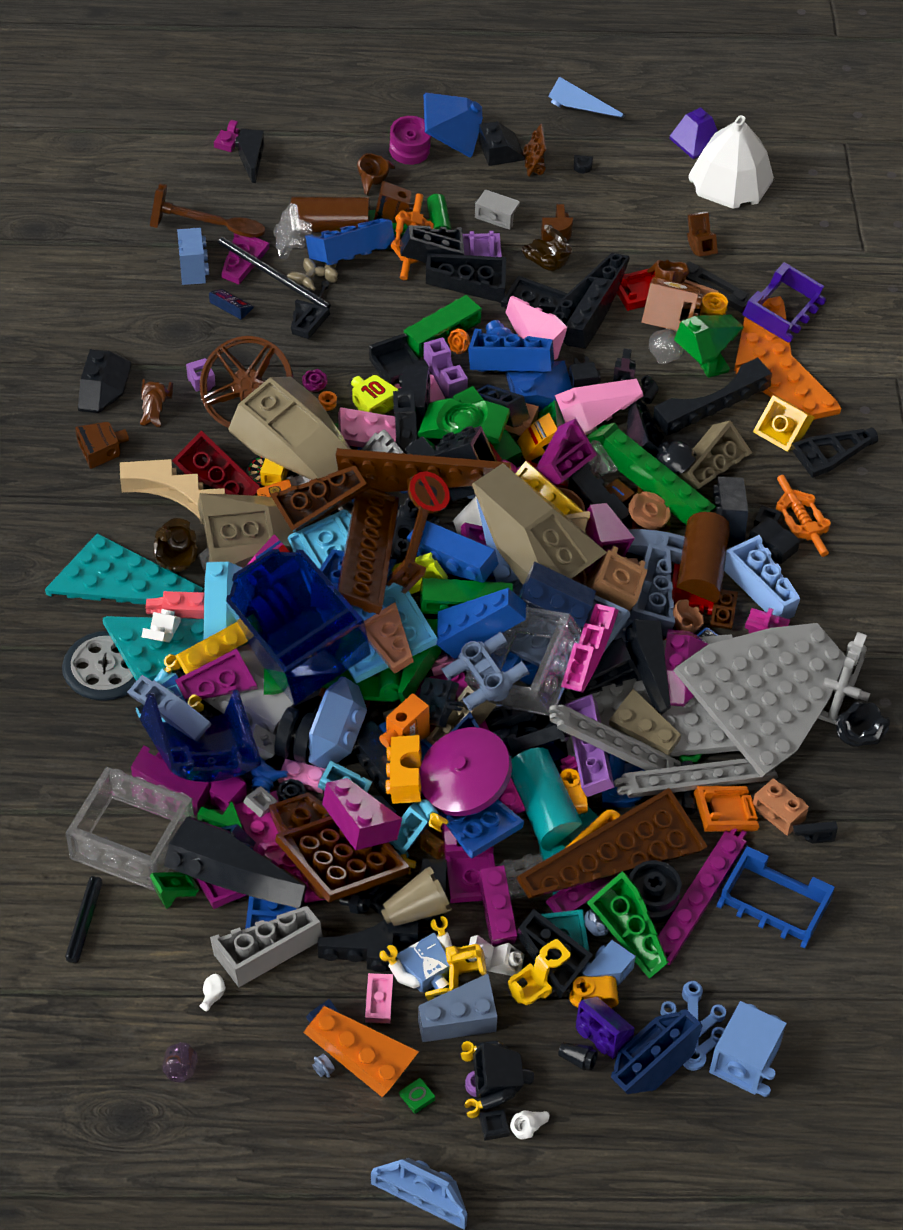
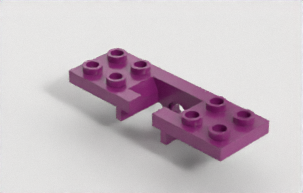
[441,823,495,903]

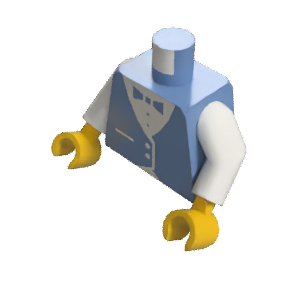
[380,916,452,995]

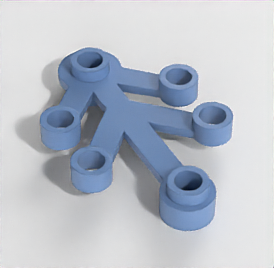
[660,981,726,1071]

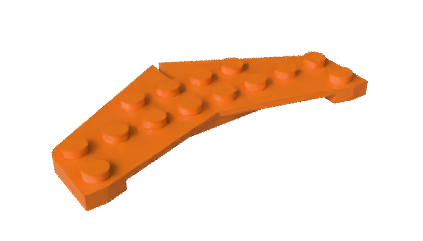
[734,296,841,420]

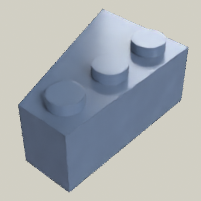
[418,974,497,1042]

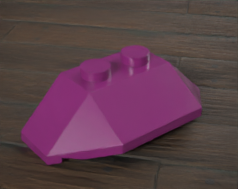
[665,630,709,707]

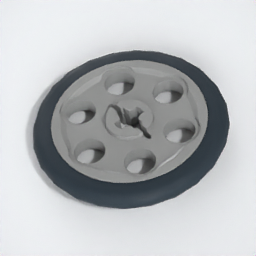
[62,631,136,701]

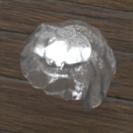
[648,328,684,364]

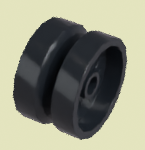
[274,706,316,764]
[629,860,682,924]

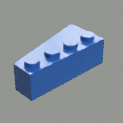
[305,218,395,265]
[468,328,554,373]
[407,521,499,583]

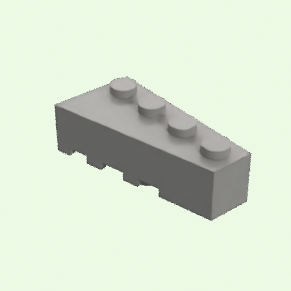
[210,906,323,987]

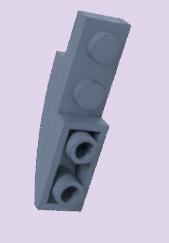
[627,529,685,564]
[127,675,211,742]

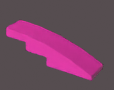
[561,604,619,693]

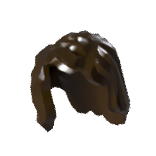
[521,225,572,271]
[153,518,198,571]

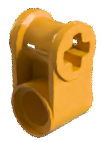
[560,769,588,814]
[569,976,619,1008]

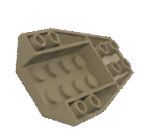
[228,377,351,480]

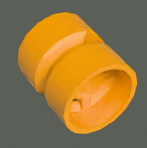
[700,292,728,316]

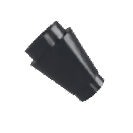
[558,1042,598,1071]

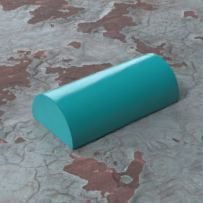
[511,748,583,851]

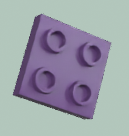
[463,231,502,257]

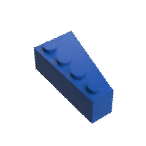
[437,588,526,659]

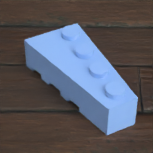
[724,535,800,619]

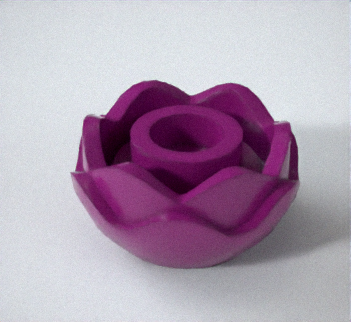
[302,369,328,392]

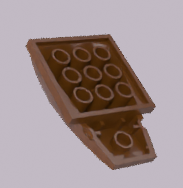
[269,792,410,903]

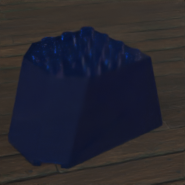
[226,549,371,705]

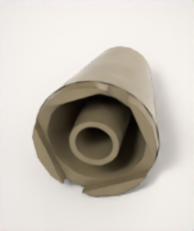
[381,867,452,926]

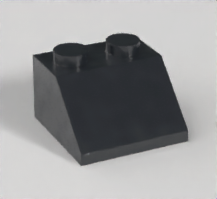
[479,121,525,166]

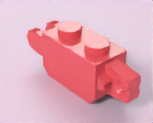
[146,591,204,619]

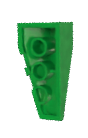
[398,619,442,703]

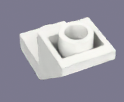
[141,609,181,643]
[468,935,525,976]

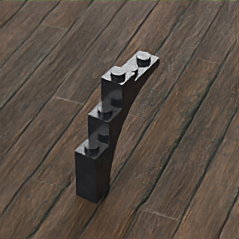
[318,859,447,972]

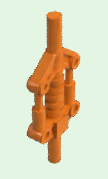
[391,193,434,280]
[776,475,831,557]

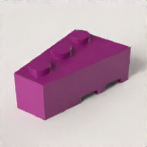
[536,418,597,485]
[131,745,210,816]

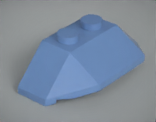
[308,676,367,769]
[371,1158,468,1230]

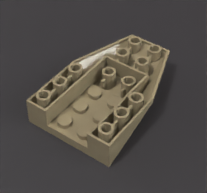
[472,463,607,585]
[198,493,331,572]

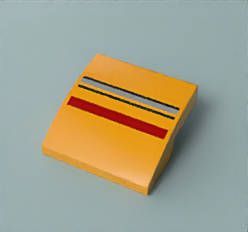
[517,413,557,461]

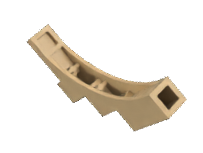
[120,459,225,519]

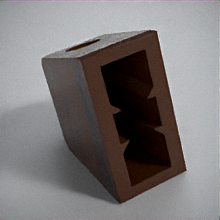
[374,181,414,223]
[75,422,129,469]

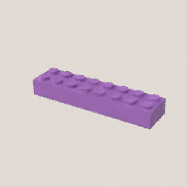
[565,694,614,797]

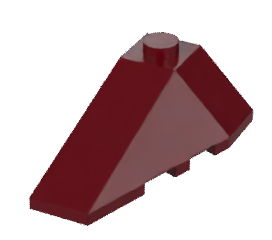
[172,430,261,496]

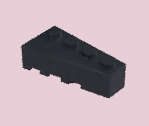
[426,253,506,303]

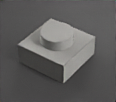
[243,786,278,818]

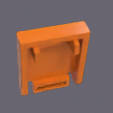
[694,786,759,832]

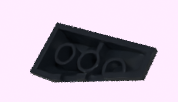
[627,399,664,457]

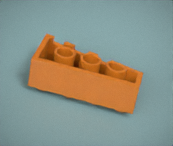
[303,1006,419,1097]

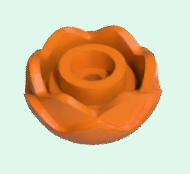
[447,328,471,354]

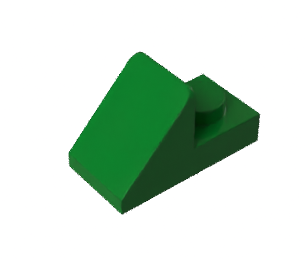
[197,802,242,828]
[150,872,200,909]

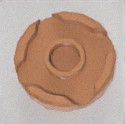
[629,491,671,530]

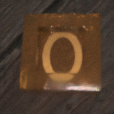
[420,829,444,859]

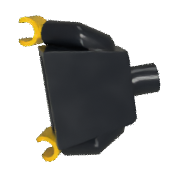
[461,1040,534,1118]

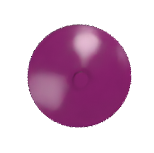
[419,727,512,816]

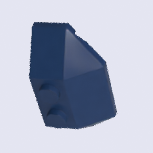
[611,1009,703,1094]

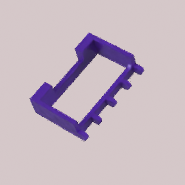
[742,262,826,342]

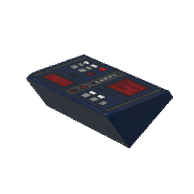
[209,289,253,320]

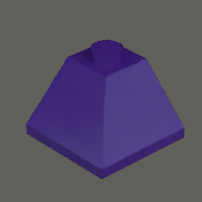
[669,107,718,159]

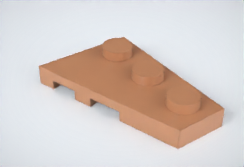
[357,602,414,674]

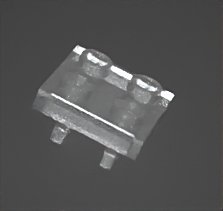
[274,203,313,259]

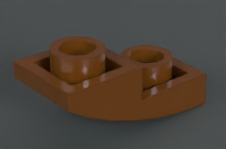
[710,589,738,630]

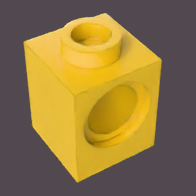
[260,458,289,486]

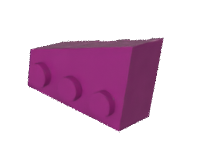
[322,778,402,850]

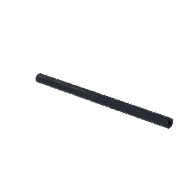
[218,237,331,309]

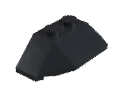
[78,349,132,413]

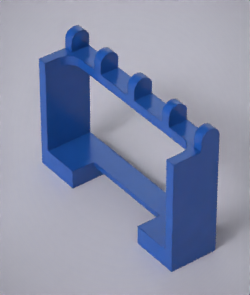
[716,846,835,949]

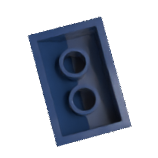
[519,561,596,632]

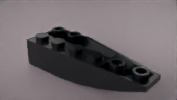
[553,253,630,349]

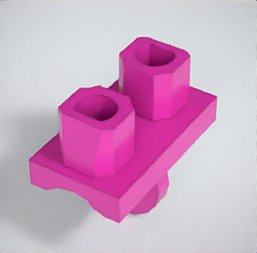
[745,608,790,634]

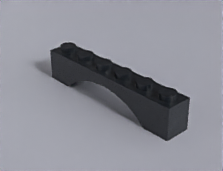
[653,357,772,436]

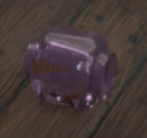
[162,1042,198,1083]

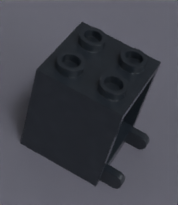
[432,426,497,501]

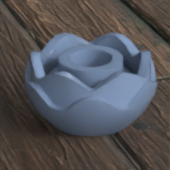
[584,909,610,936]

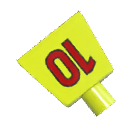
[351,375,398,414]

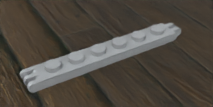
[549,705,681,770]
[614,758,778,798]

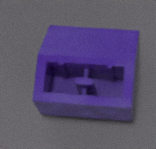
[575,997,635,1059]

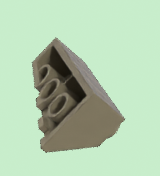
[675,420,752,489]

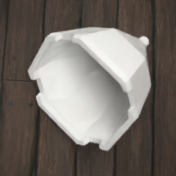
[689,115,774,209]

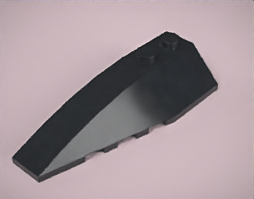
[164,816,307,908]

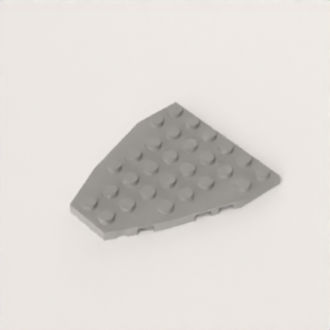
[673,623,846,777]

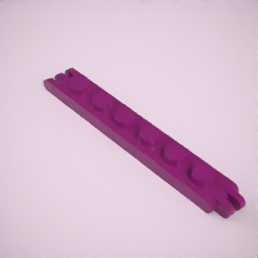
[658,829,747,966]

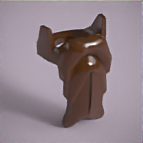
[140,379,173,427]

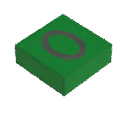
[399,1078,435,1114]

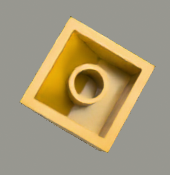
[753,395,815,452]

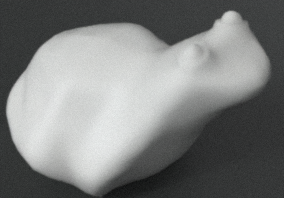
[200,974,226,1011]
[510,1110,550,1139]

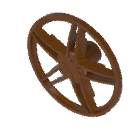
[200,336,293,428]

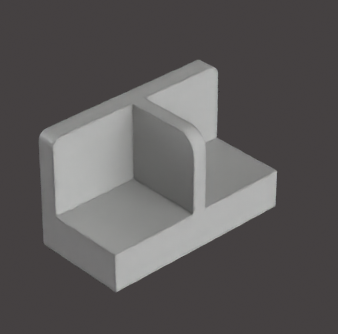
[475,190,520,230]

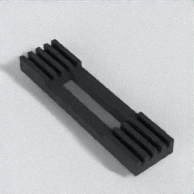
[686,261,752,313]

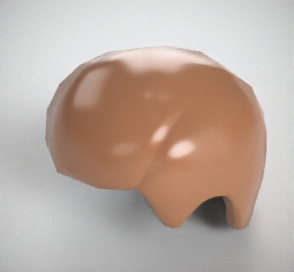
[673,599,704,633]

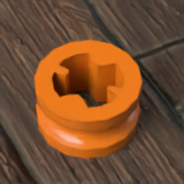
[318,391,337,411]

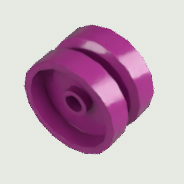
[389,116,431,165]

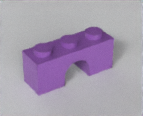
[424,337,468,399]

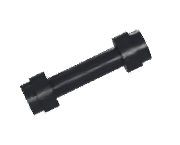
[681,761,696,815]

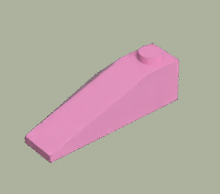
[506,296,567,360]
[555,378,644,435]

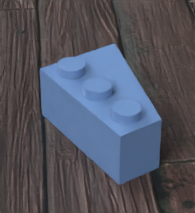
[177,228,209,285]

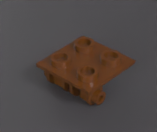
[523,124,546,177]

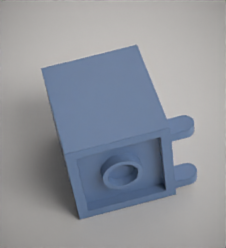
[709,1001,787,1097]

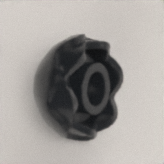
[277,779,307,801]

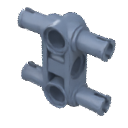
[441,632,530,711]

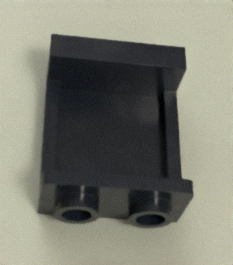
[369,333,428,386]

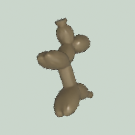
[287,258,338,291]

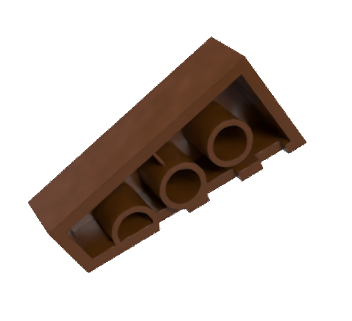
[270,466,371,533]

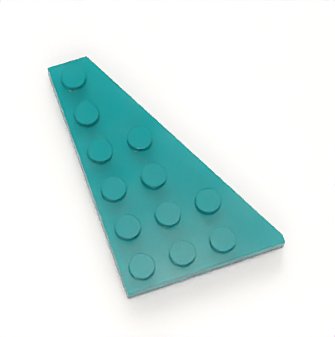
[45,534,204,605]

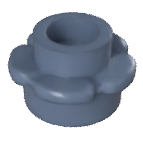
[312,1054,335,1078]

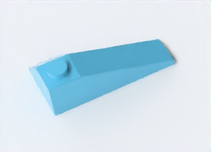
[203,562,254,640]

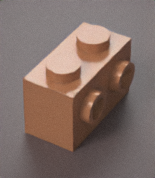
[753,778,809,836]

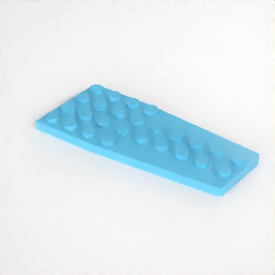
[288,510,438,683]

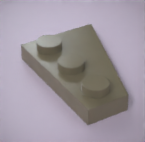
[609,689,681,756]

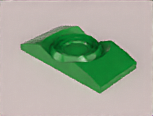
[418,398,510,443]

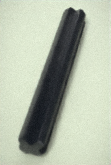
[65,876,102,963]

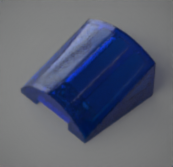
[139,690,262,782]

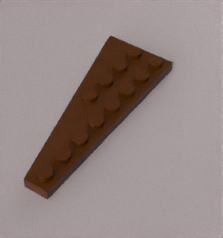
[336,448,511,492]
[516,788,708,899]

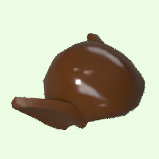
[357,153,395,195]
[647,260,689,283]

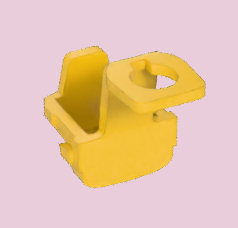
[508,939,571,1005]
[425,944,487,1001]

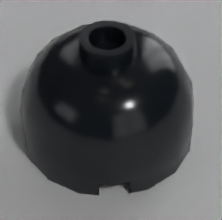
[655,441,697,474]

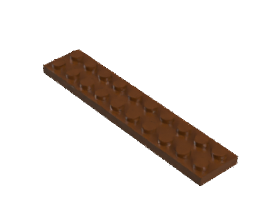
[335,488,399,615]

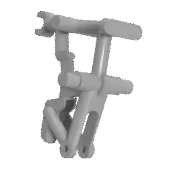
[818,632,870,725]

